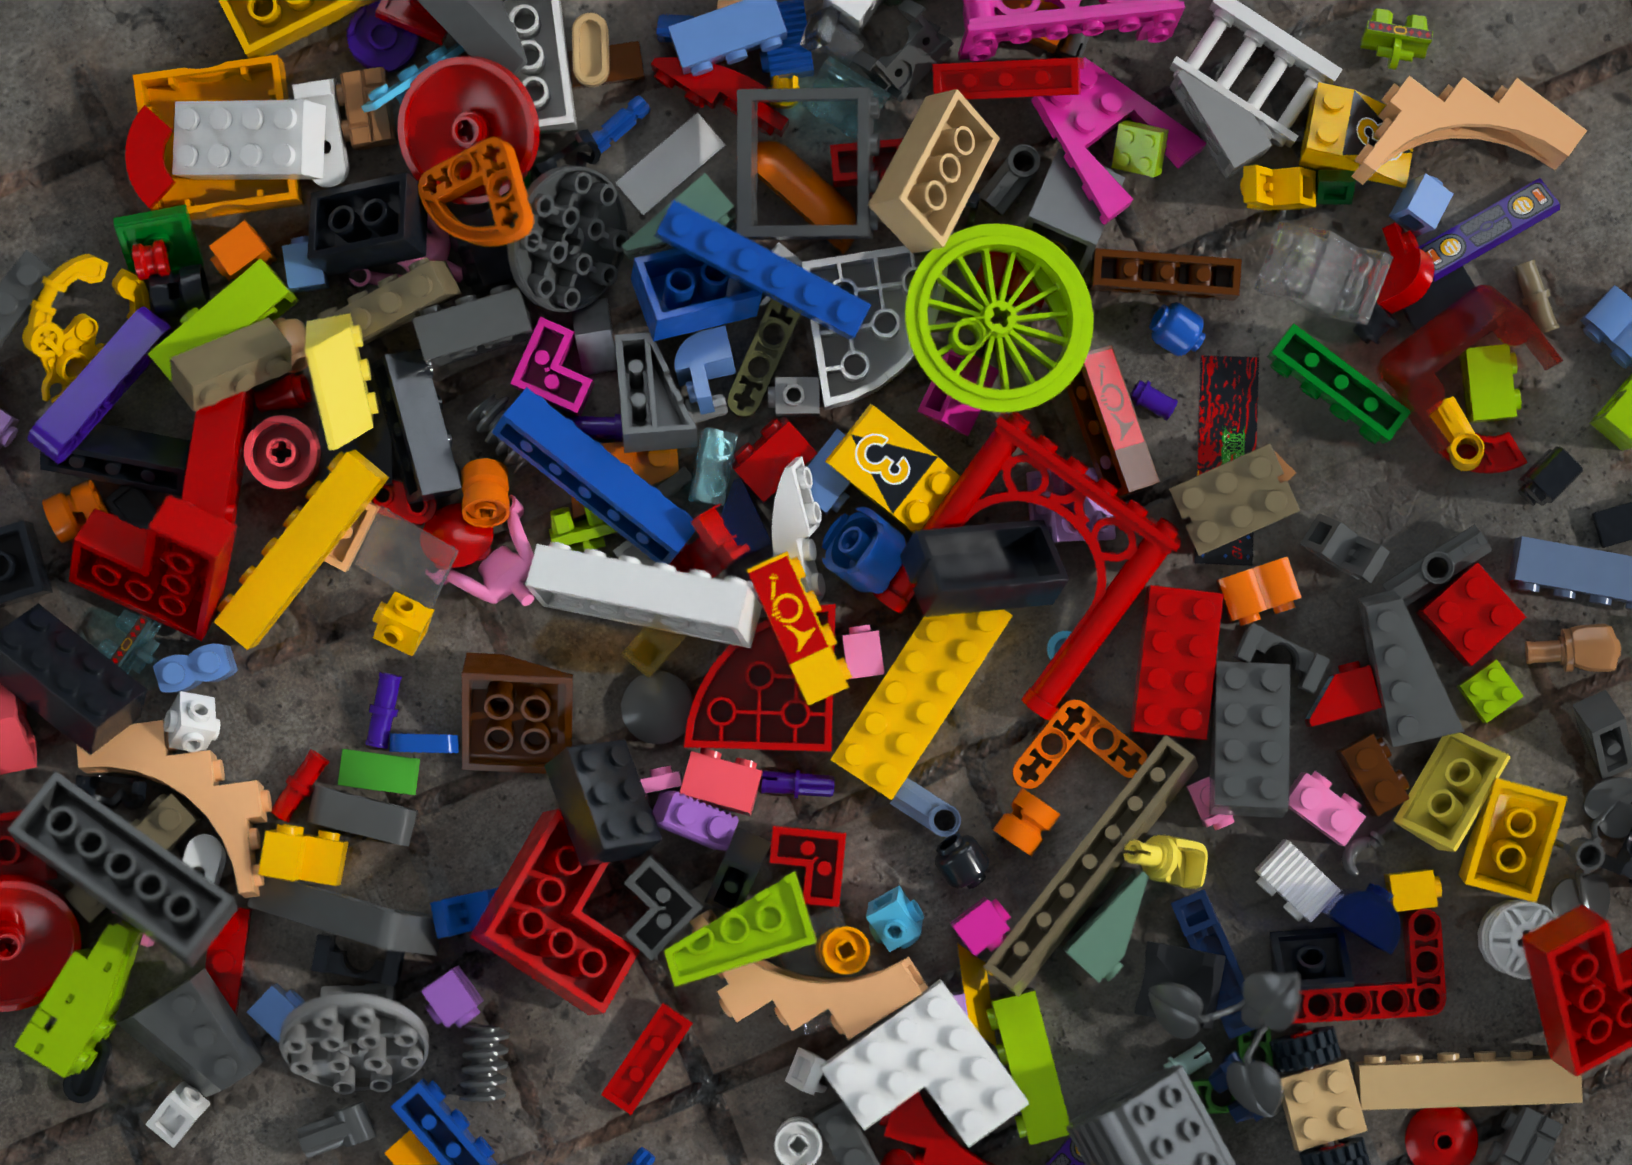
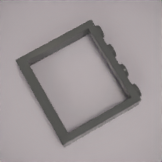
[737,87,880,240]

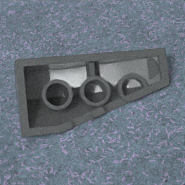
[418,0,528,75]

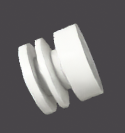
[1477,899,1558,979]

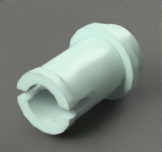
[1163,1041,1213,1075]

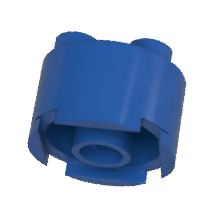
[822,507,907,594]

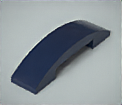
[1171,889,1256,1040]

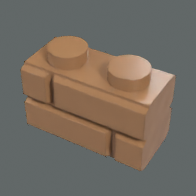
[335,67,398,150]

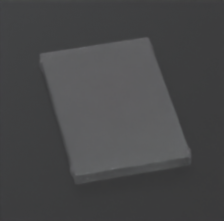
[355,507,459,609]

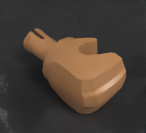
[1525,624,1622,672]

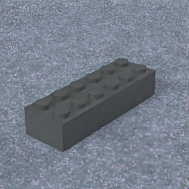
[8,771,238,968]

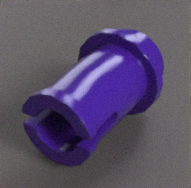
[1130,380,1178,421]

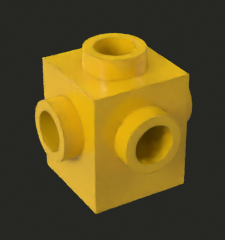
[372,591,434,656]

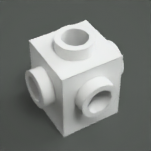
[164,691,220,752]

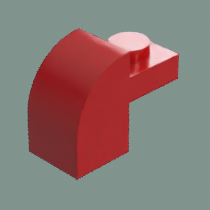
[1367,222,1434,314]

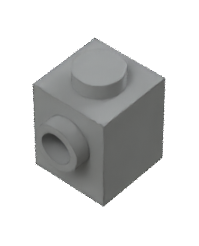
[768,377,820,417]

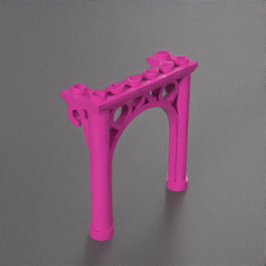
[958,0,1185,62]

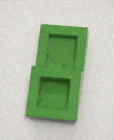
[338,749,420,795]

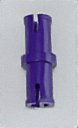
[365,672,402,749]

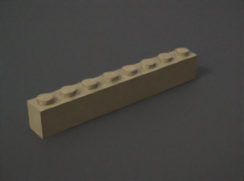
[984,735,1199,997]

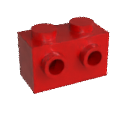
[731,416,818,502]

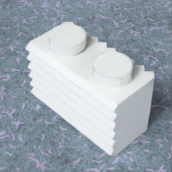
[1254,839,1341,922]

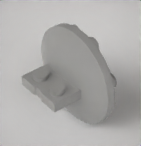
[279,983,429,1095]

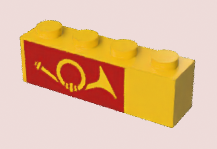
[747,552,852,706]

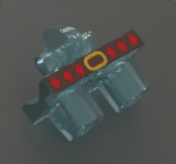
[97,610,162,674]

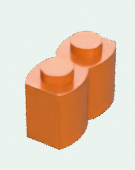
[1216,556,1302,626]

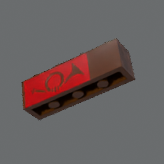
[1066,345,1160,497]

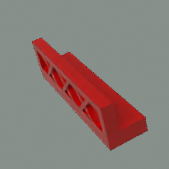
[932,57,1084,100]

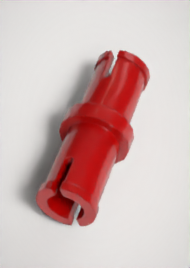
[270,749,330,823]

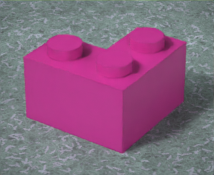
[510,317,595,416]

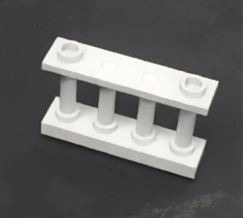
[1169,0,1343,148]

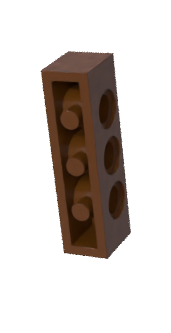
[1090,248,1242,301]

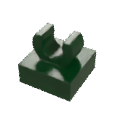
[1316,170,1356,205]

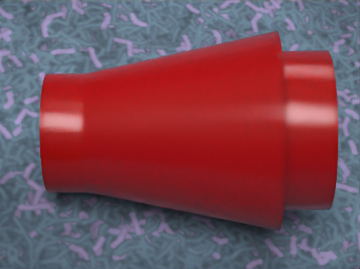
[254,373,312,413]

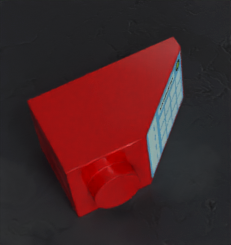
[1305,660,1382,727]

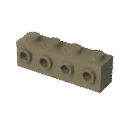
[317,257,461,348]
[64,793,204,923]

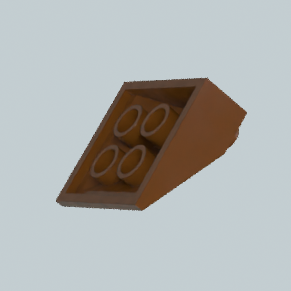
[462,653,573,774]

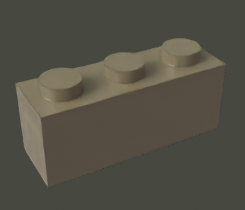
[170,317,292,412]

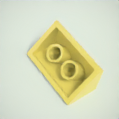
[1393,732,1511,852]

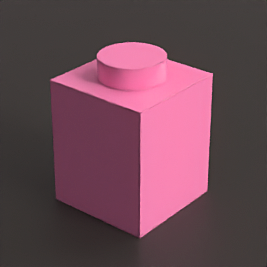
[842,625,885,680]

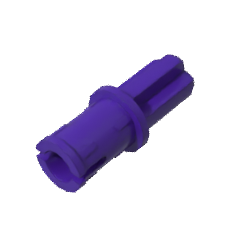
[761,769,835,799]

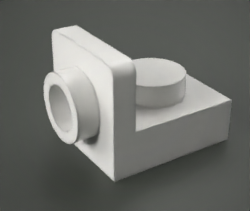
[145,1081,210,1148]

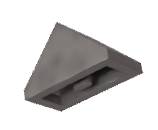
[572,298,617,376]

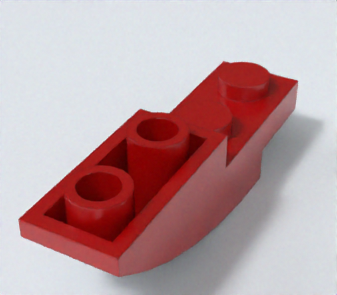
[651,57,789,137]

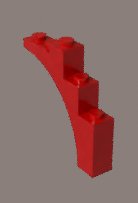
[879,1004,996,1165]

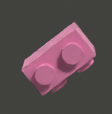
[1289,771,1366,846]

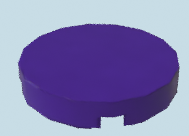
[347,0,420,73]

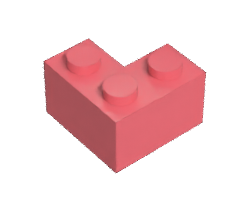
[0,684,37,775]

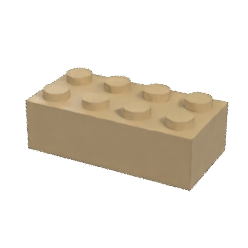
[868,89,1000,254]

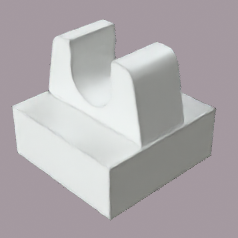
[785,1047,827,1095]

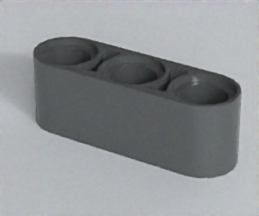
[306,785,418,846]

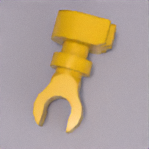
[768,75,800,109]

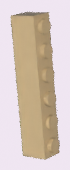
[1354,1050,1583,1110]

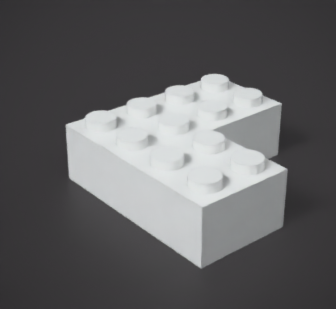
[821,979,1029,1147]

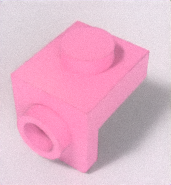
[640,765,682,805]

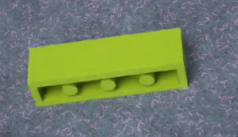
[986,988,1070,1145]

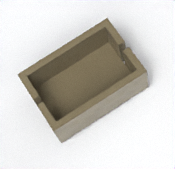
[1169,444,1301,556]

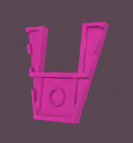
[1031,58,1207,225]

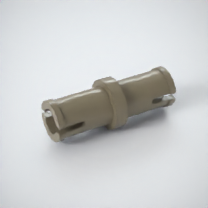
[1512,259,1559,335]

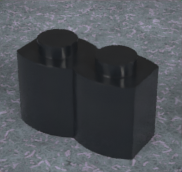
[1517,446,1583,506]

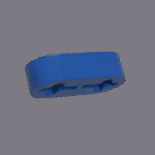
[389,734,459,753]

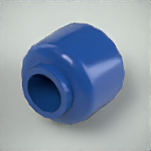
[1149,302,1206,357]

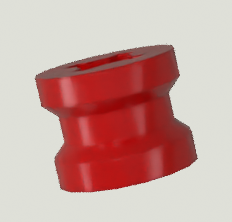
[132,239,170,280]

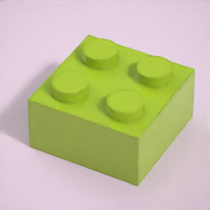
[1112,120,1169,177]
[1456,659,1524,723]

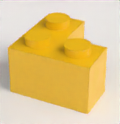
[258,823,349,886]

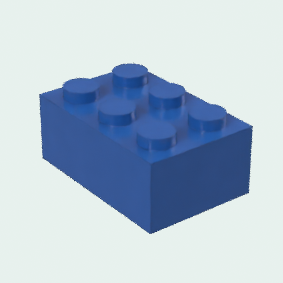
[631,248,762,342]

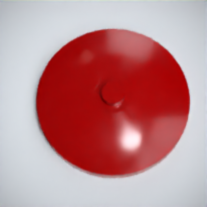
[397,56,540,205]
[0,874,81,1012]

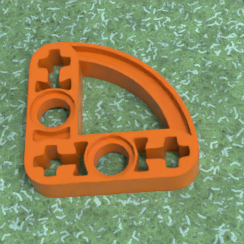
[418,137,534,246]

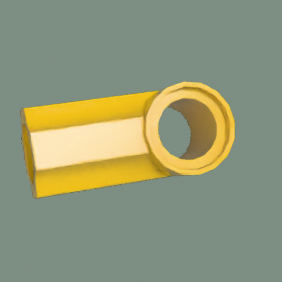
[1425,396,1484,471]

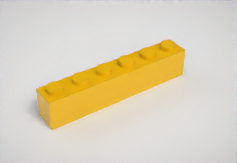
[214,450,390,650]

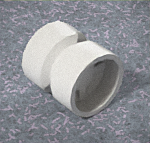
[774,1116,823,1165]

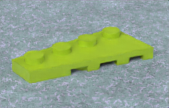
[664,871,817,987]

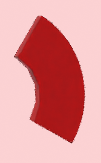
[125,105,176,209]
[1426,432,1528,474]

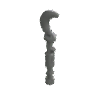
[1342,805,1402,877]

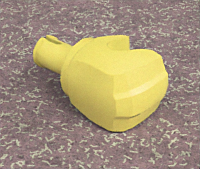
[1124,835,1208,889]

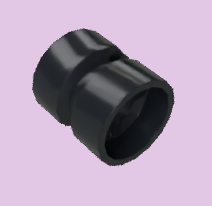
[149,263,211,319]

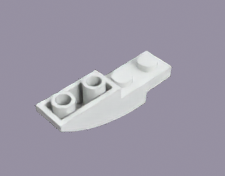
[772,456,825,602]

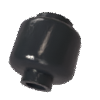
[935,833,989,889]

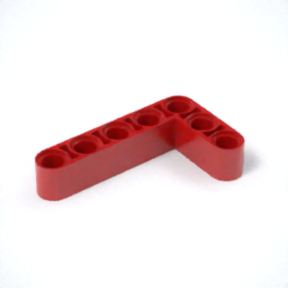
[1292,908,1446,1024]

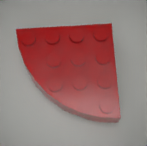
[684,604,836,752]

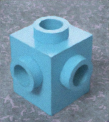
[866,886,924,952]

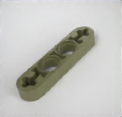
[728,299,801,418]

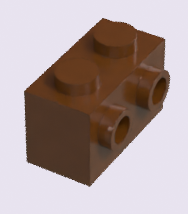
[1336,734,1410,816]

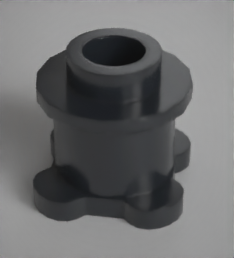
[1353,298,1401,345]

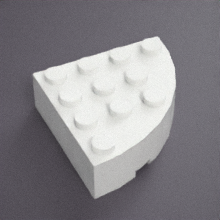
[801,246,948,410]

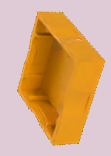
[133,54,303,221]

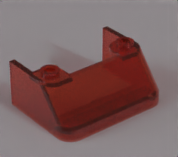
[1376,285,1563,454]

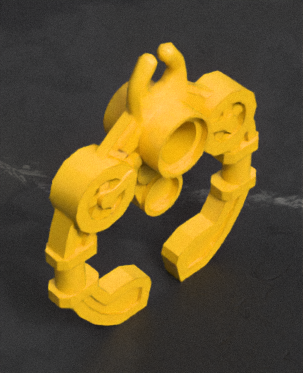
[22,253,150,404]

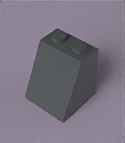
[1024,148,1125,275]

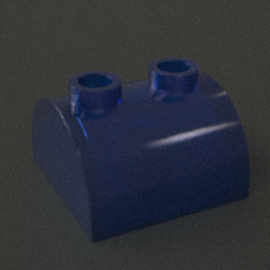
[1321,883,1401,955]

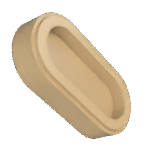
[572,13,610,87]

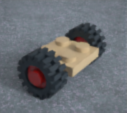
[1269,1026,1371,1165]

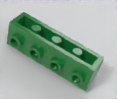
[1267,323,1412,444]

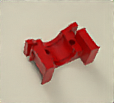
[669,503,751,579]

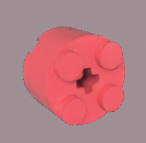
[244,415,321,492]

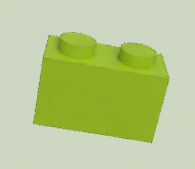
[1459,344,1522,424]

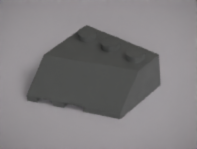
[117,968,265,1097]

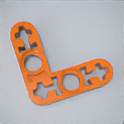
[1012,699,1148,789]

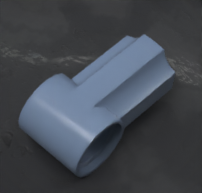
[890,777,961,837]

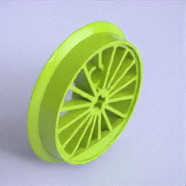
[905,224,1094,412]

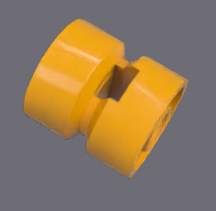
[815,926,870,975]

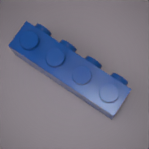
[391,1078,506,1165]

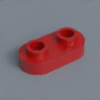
[371,480,438,525]

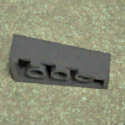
[1357,590,1464,747]

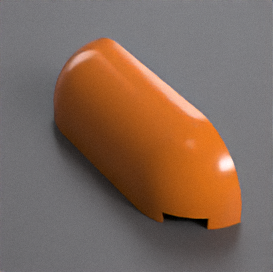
[736,141,857,254]

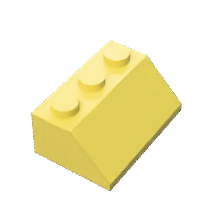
[305,313,379,451]

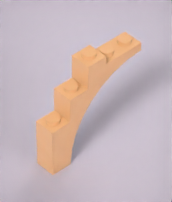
[1351,76,1587,185]
[76,720,272,898]
[689,909,929,1040]

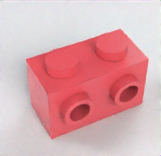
[679,748,763,817]

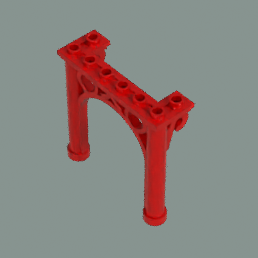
[872,411,1181,721]

